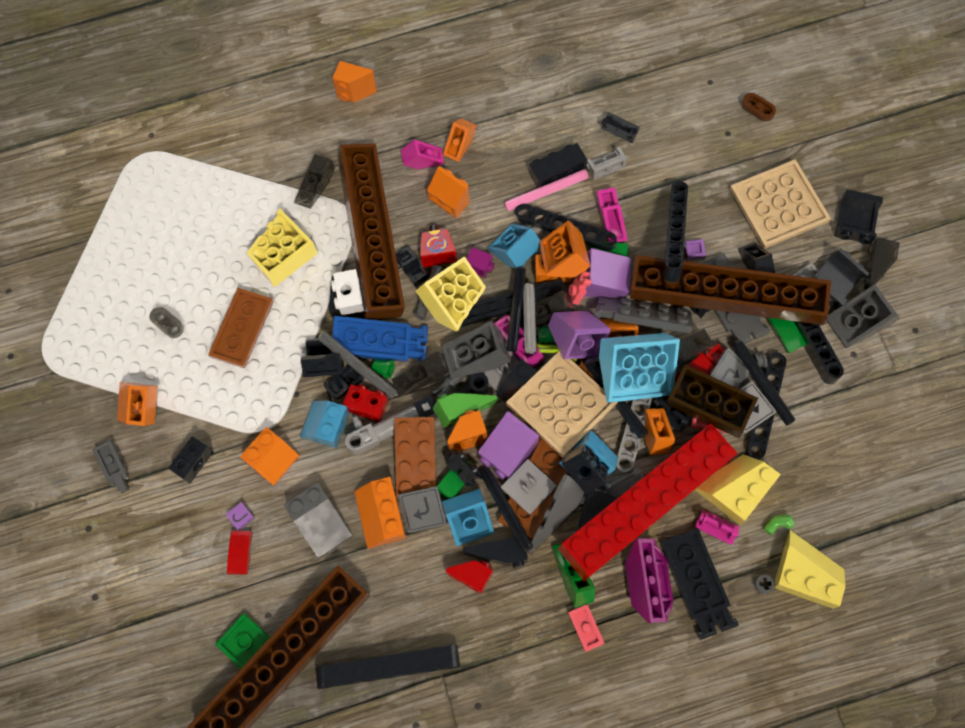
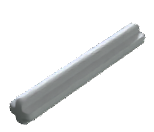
[523,283,536,354]

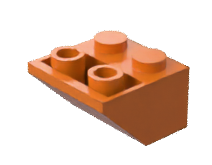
[427,166,470,218]
[117,381,158,426]

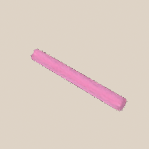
[504,169,589,211]

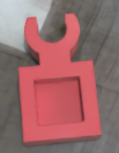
[568,272,592,305]

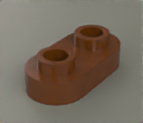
[742,93,776,121]

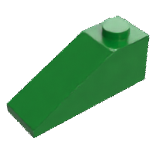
[552,543,595,608]

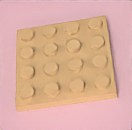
[730,159,831,249]
[506,351,618,458]

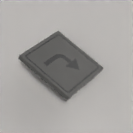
[709,347,750,389]
[398,486,447,533]

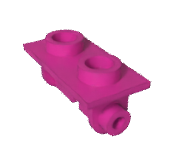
[694,510,740,545]

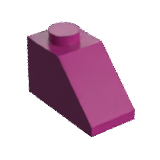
[401,139,444,169]

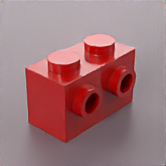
[342,384,389,422]

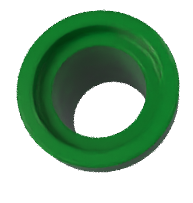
[372,359,395,379]

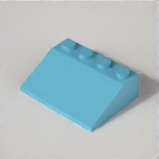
[599,333,680,403]

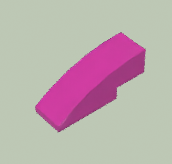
[595,187,628,243]
[494,314,544,368]

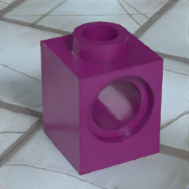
[466,247,495,278]

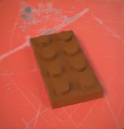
[208,288,274,369]
[394,416,436,497]

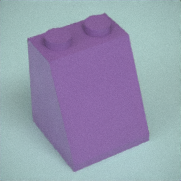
[573,248,632,299]
[548,311,611,359]
[478,411,539,480]

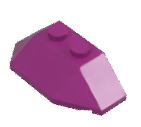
[625,538,673,623]

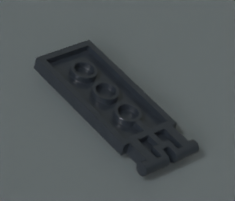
[660,528,739,640]

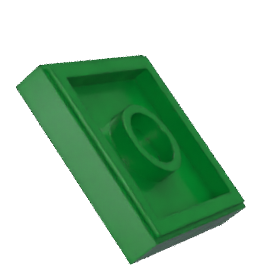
[215,613,270,669]

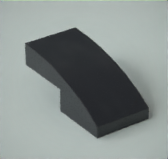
[396,246,430,287]
[324,365,365,400]

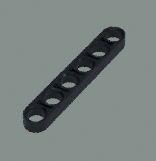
[515,204,617,251]
[746,353,787,460]

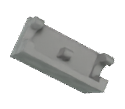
[586,146,627,181]

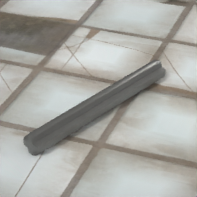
[318,332,397,399]

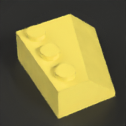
[247,208,318,288]
[415,257,486,332]
[695,454,781,525]
[774,530,845,609]

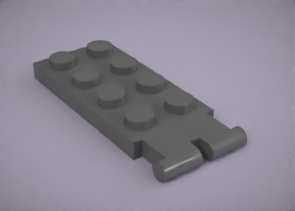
[702,253,770,345]
[595,296,692,333]

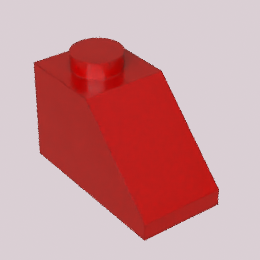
[445,560,493,594]

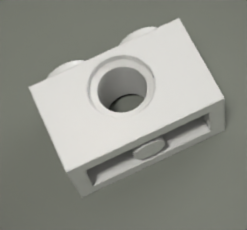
[331,269,364,315]

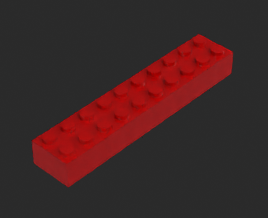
[558,423,738,582]

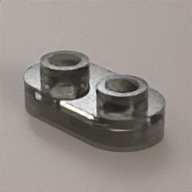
[149,307,184,338]

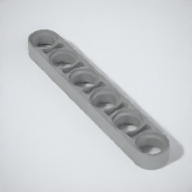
[616,398,652,474]

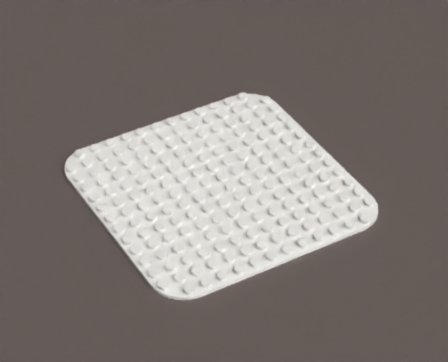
[42,151,352,434]

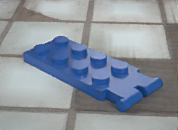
[331,316,428,364]

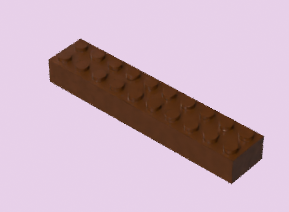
[337,143,405,320]
[630,255,831,325]
[187,565,370,728]

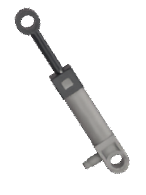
[345,373,489,455]

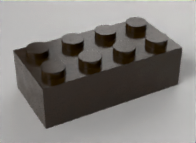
[666,365,759,438]

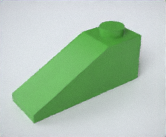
[433,393,498,428]

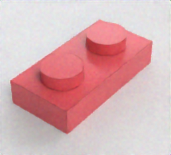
[568,605,605,652]

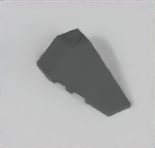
[528,474,587,555]

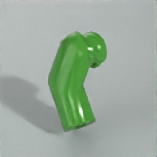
[764,514,795,535]

